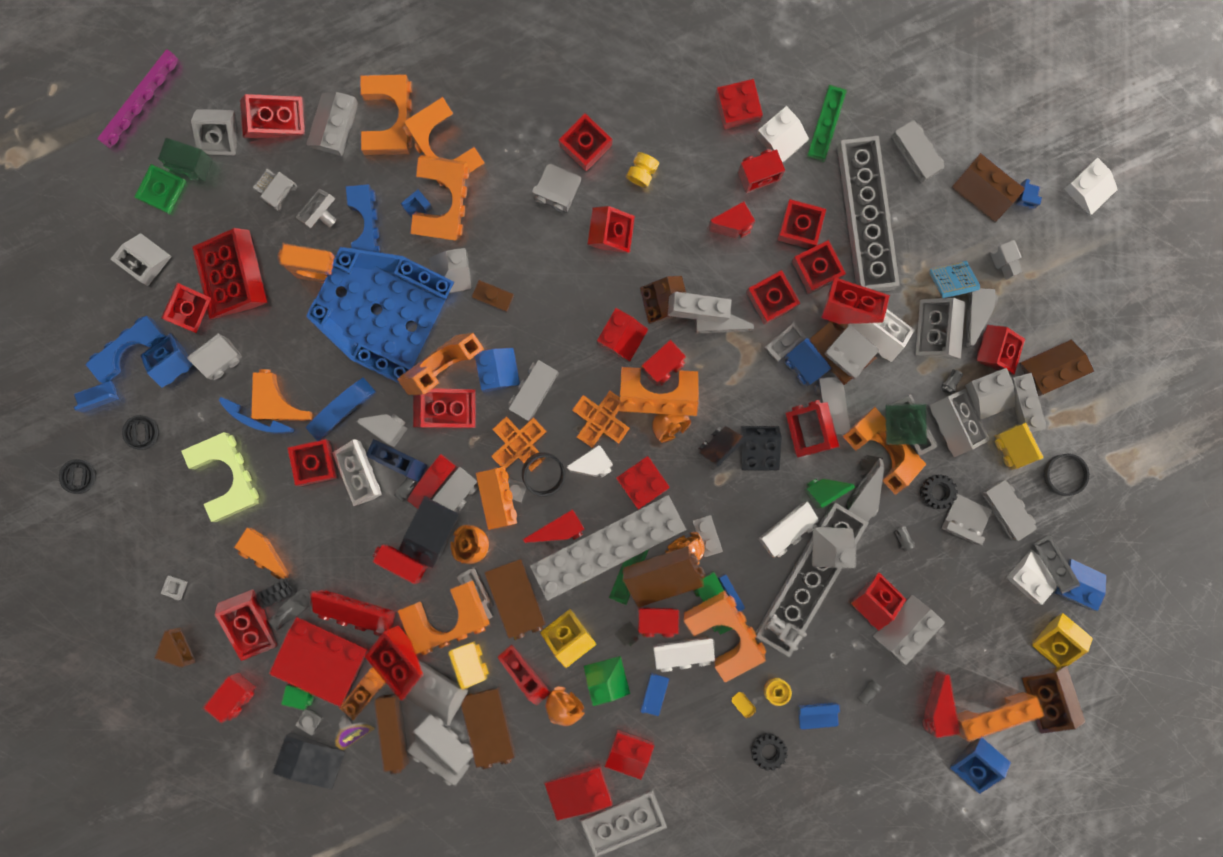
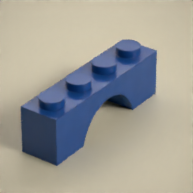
[346,184,381,253]
[85,316,166,383]

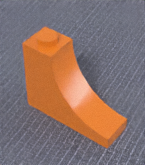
[252,369,314,421]

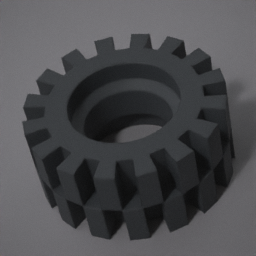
[920,474,958,509]
[255,579,294,609]
[751,733,788,771]

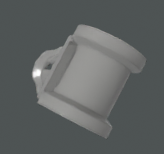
[765,613,807,651]

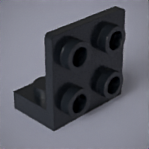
[741,426,782,471]

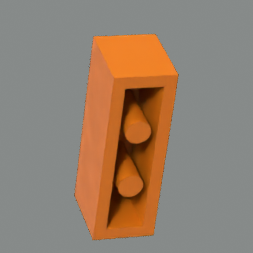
[476,467,517,530]

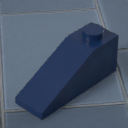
[366,439,427,482]

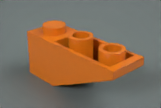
[234,528,290,580]
[339,667,386,721]

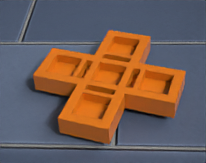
[572,391,630,448]
[491,416,547,472]

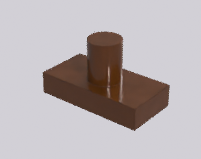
[472,280,514,312]

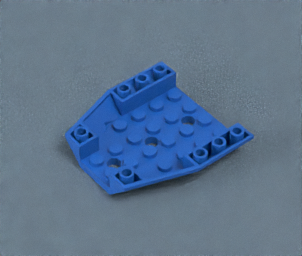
[306,247,454,383]

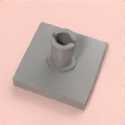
[295,189,336,228]

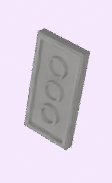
[580,790,667,857]

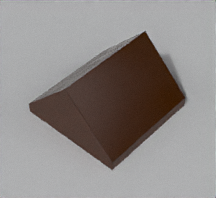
[155,627,196,668]

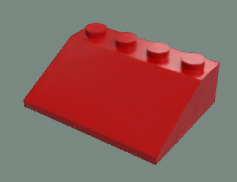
[192,228,267,319]
[311,589,397,636]
[269,617,367,707]

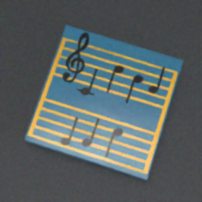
[930,261,980,298]

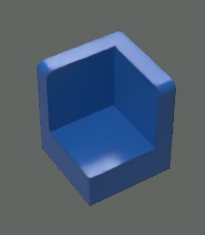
[1016,179,1042,209]
[401,189,432,218]

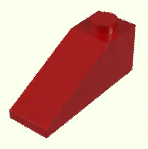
[407,454,458,509]
[523,509,585,543]
[497,645,551,706]

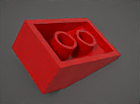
[240,94,305,138]
[821,277,890,324]
[413,388,475,428]
[215,589,277,661]
[365,626,423,701]
[923,671,960,738]
[544,763,612,821]

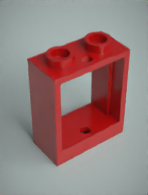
[786,400,839,458]
[372,544,428,584]

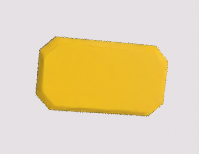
[732,692,756,718]

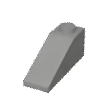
[966,288,998,348]
[695,314,754,334]
[847,458,884,522]

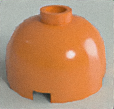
[652,414,691,443]
[450,525,489,564]
[665,532,705,564]
[545,686,585,726]

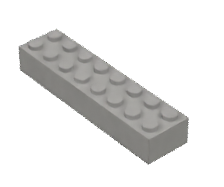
[837,136,900,292]
[530,495,686,601]
[755,503,869,657]

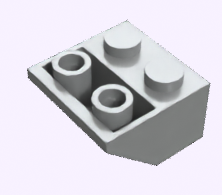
[111,233,172,286]

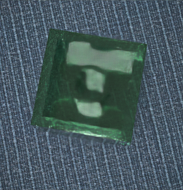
[158,138,213,181]
[886,403,927,445]

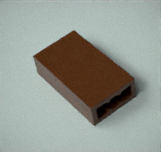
[623,546,705,608]
[484,559,546,640]
[461,687,516,770]
[374,693,409,774]

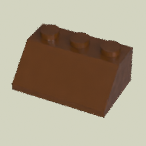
[951,153,1025,222]
[809,321,876,385]
[1019,339,1094,396]
[1022,666,1085,734]

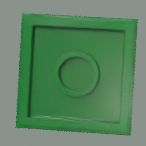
[134,164,187,214]

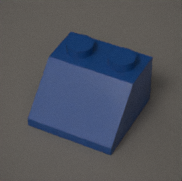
[140,333,193,388]
[784,338,831,387]
[475,348,520,393]
[1055,559,1106,611]
[950,737,1011,794]

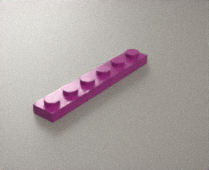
[97,49,178,148]

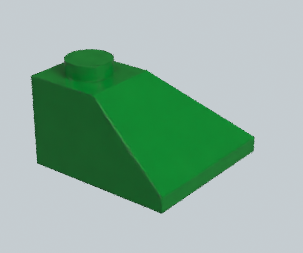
[804,478,855,509]
[584,656,631,706]

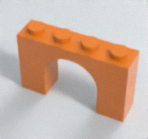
[361,75,413,155]
[403,97,484,188]
[411,155,469,241]
[278,244,334,283]
[397,333,484,395]
[619,367,699,416]
[843,407,926,495]
[398,580,490,655]
[684,591,767,682]
[957,692,1043,741]

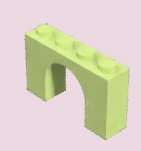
[181,432,259,522]

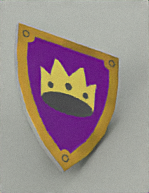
[335,715,375,750]

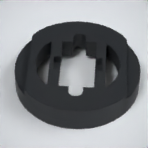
[122,415,158,450]
[59,459,95,494]

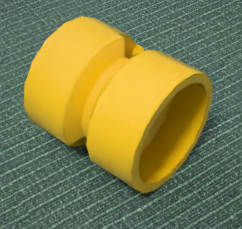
[626,152,659,188]
[763,677,792,706]

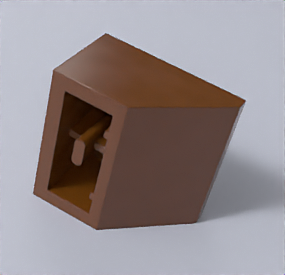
[640,276,686,324]

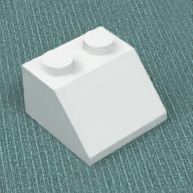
[756,106,809,163]
[1064,158,1117,215]
[567,445,613,477]
[1006,549,1057,605]

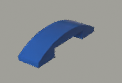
[305,377,376,441]
[219,397,295,434]

